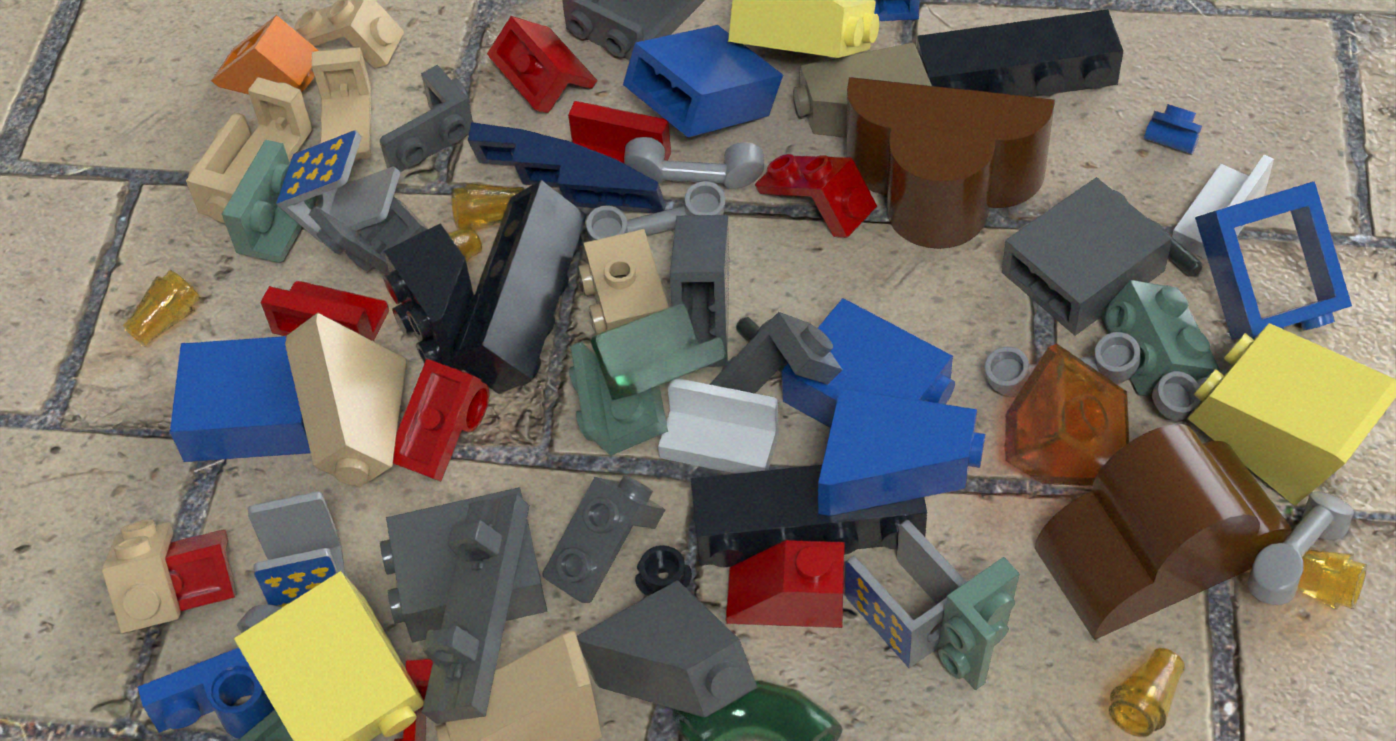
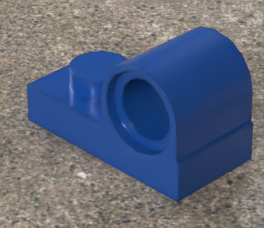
[137,647,275,739]

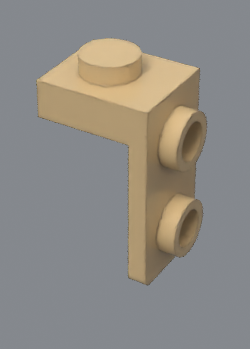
[295,0,404,69]
[312,47,371,160]
[224,77,313,179]
[186,112,251,223]
[102,519,181,634]

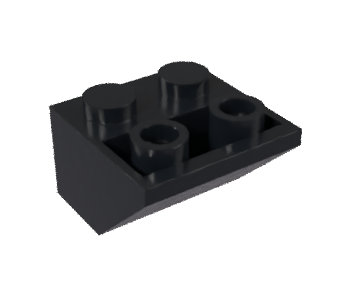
[383,223,474,371]

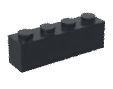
[916,9,1124,97]
[450,180,587,394]
[690,465,927,567]

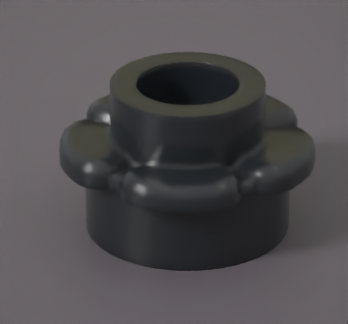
[635,545,692,596]

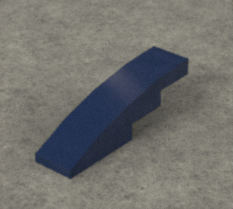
[468,122,666,213]

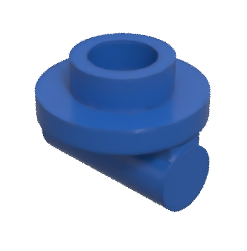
[1144,104,1202,154]

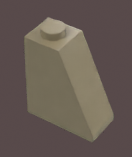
[794,42,932,138]

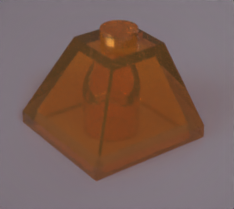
[1004,343,1129,486]

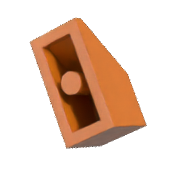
[211,15,319,95]

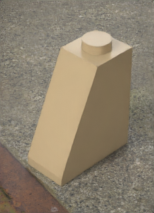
[285,313,407,488]
[435,631,602,741]

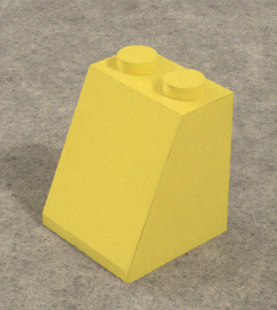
[728,0,879,58]
[1188,323,1396,506]
[234,571,424,741]

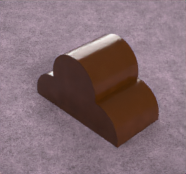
[846,77,1055,249]
[1035,424,1293,640]

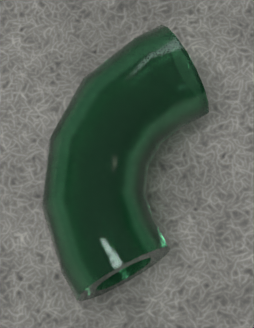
[672,679,843,741]

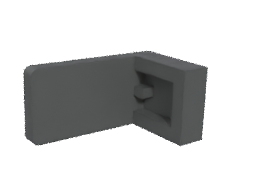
[380,65,473,172]
[309,196,428,274]
[709,312,843,393]
[543,476,666,603]

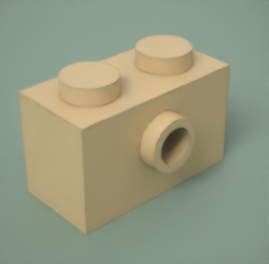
[578,229,672,348]

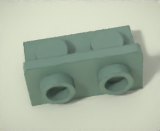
[222,140,318,263]
[569,334,668,456]
[938,557,1020,690]

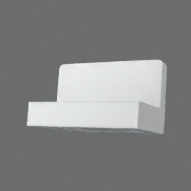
[1172,155,1274,259]
[658,378,779,474]

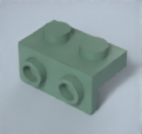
[1101,280,1220,396]

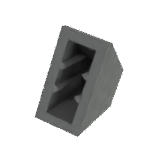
[670,215,730,367]
[576,580,757,717]

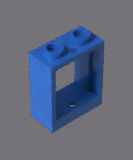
[1195,181,1352,340]

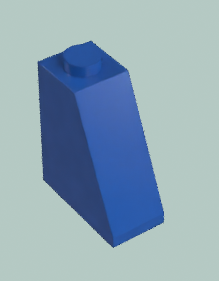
[818,388,986,516]

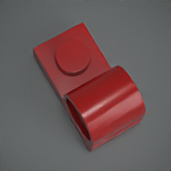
[392,358,490,482]

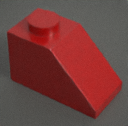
[726,540,845,628]

